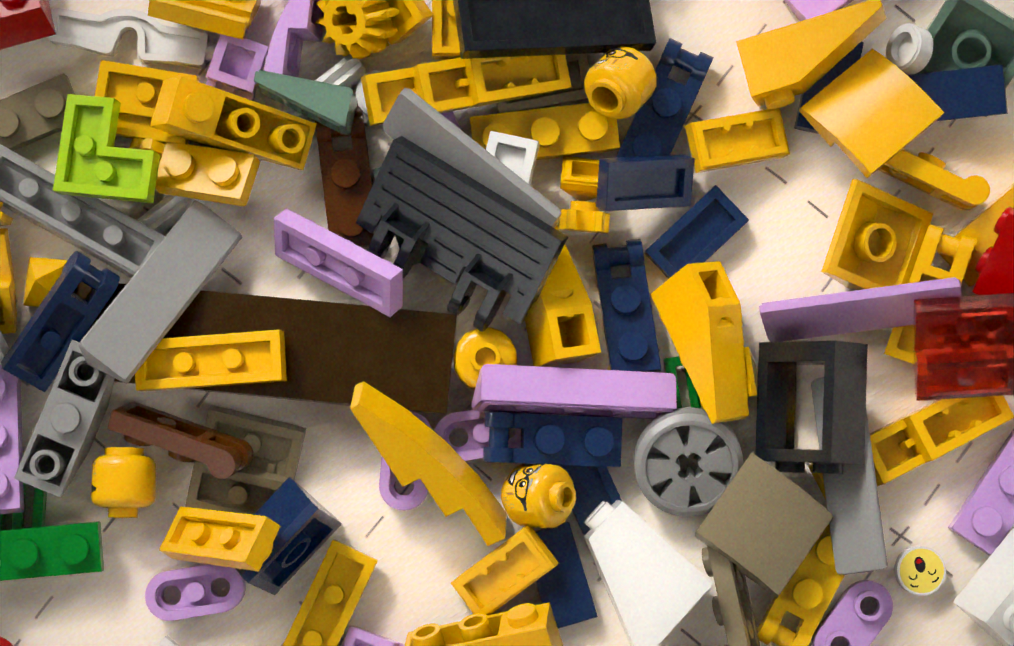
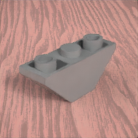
[14,340,115,497]

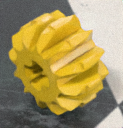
[315,0,400,59]

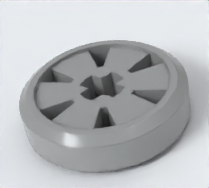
[633,407,744,517]

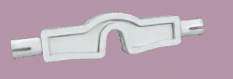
[48,8,217,69]

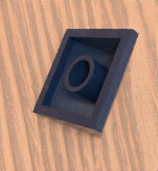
[235,477,342,595]

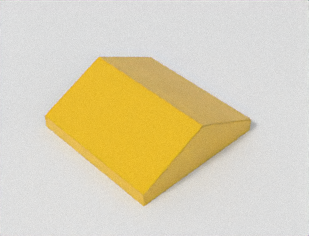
[821,179,933,290]

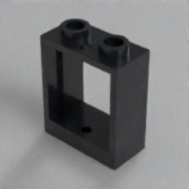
[755,340,868,474]

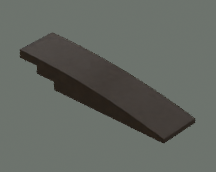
[73,281,457,414]

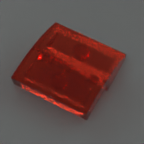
[913,293,1014,401]

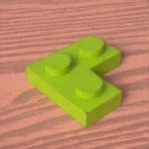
[53,94,160,203]

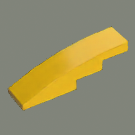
[361,55,572,126]
[808,374,1014,501]
[350,381,507,546]

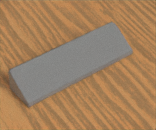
[382,88,561,228]
[0,144,165,278]
[79,200,242,384]
[811,377,888,575]

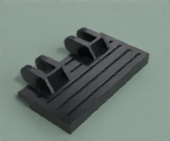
[453,0,657,59]
[356,136,569,332]

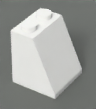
[583,500,713,646]

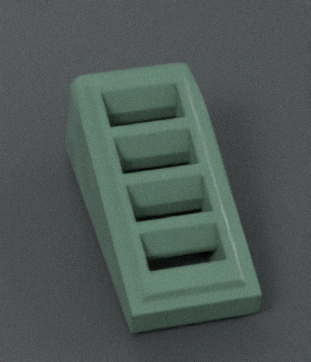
[254,70,358,136]

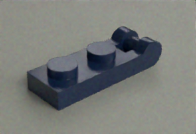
[616,38,714,158]
[592,238,661,373]
[1,251,120,392]
[483,412,623,467]

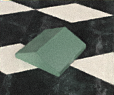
[917,0,1014,117]

